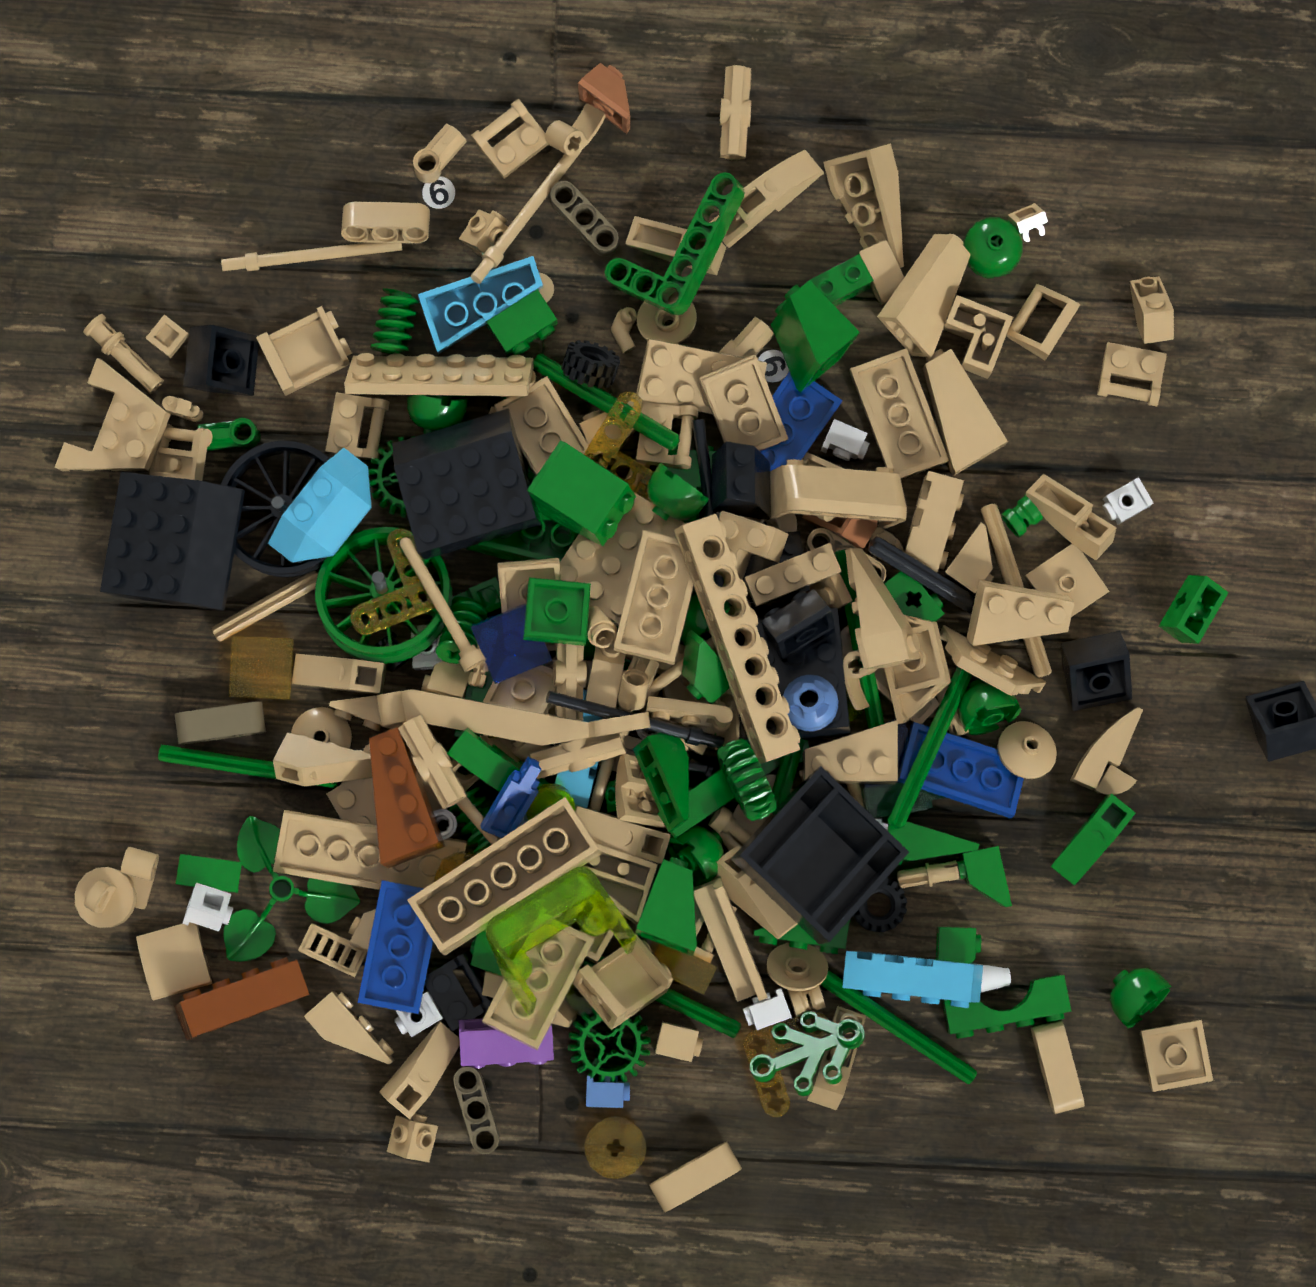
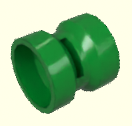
[1000,496,1043,538]

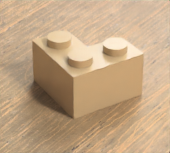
[943,295,1013,379]
[706,511,789,580]

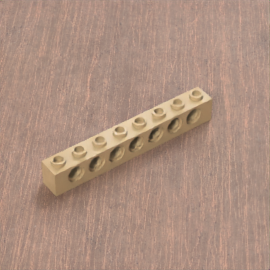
[674,514,800,764]

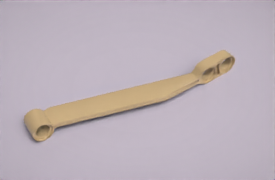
[376,689,651,746]

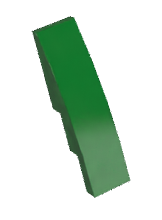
[447,728,568,815]
[657,748,778,839]

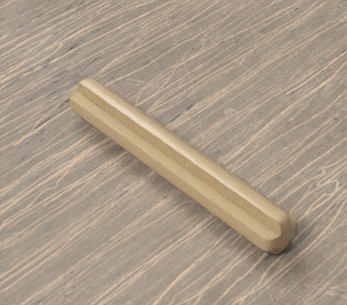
[212,571,318,641]

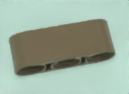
[550,181,619,257]
[174,702,266,745]
[453,1066,500,1154]

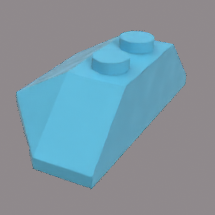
[268,448,372,563]

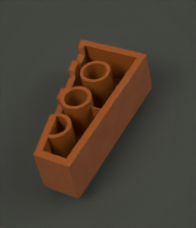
[369,727,445,869]
[174,957,310,1041]

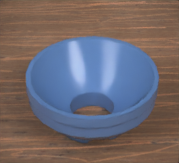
[783,675,839,731]

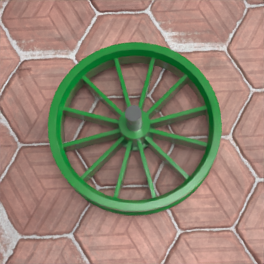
[315,527,453,664]

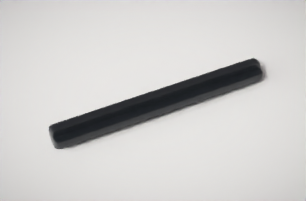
[868,536,975,614]

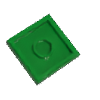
[523,577,591,646]

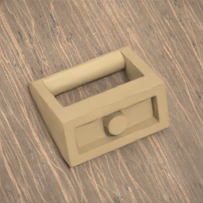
[1006,284,1080,360]

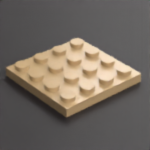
[560,493,710,627]

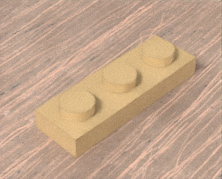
[744,543,841,607]

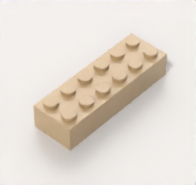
[407,797,602,955]

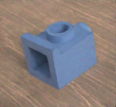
[586,1076,630,1108]

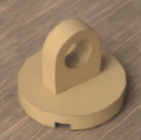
[74,867,137,928]

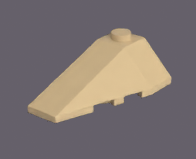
[823,143,904,268]
[845,548,920,669]

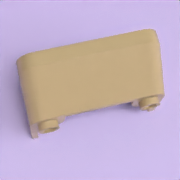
[769,459,907,529]

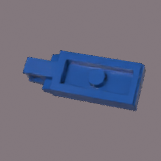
[480,757,541,838]

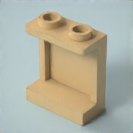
[256,306,352,396]
[573,933,673,1030]

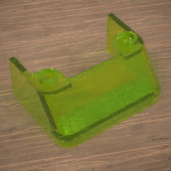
[486,867,637,1016]

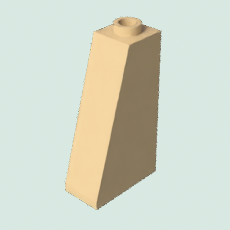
[877,234,971,357]
[923,349,1008,476]

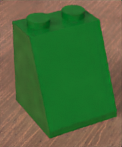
[771,280,860,393]
[527,440,636,546]
[635,857,697,956]

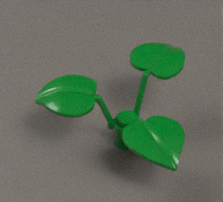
[223,816,360,962]

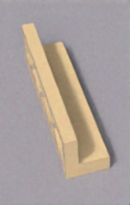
[693,877,768,1002]

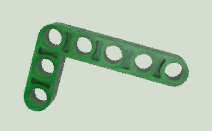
[605,172,745,315]

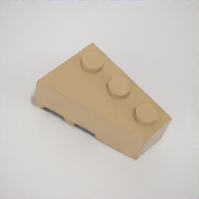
[904,471,964,573]
[966,580,1075,646]
[803,720,898,784]
[569,844,658,925]

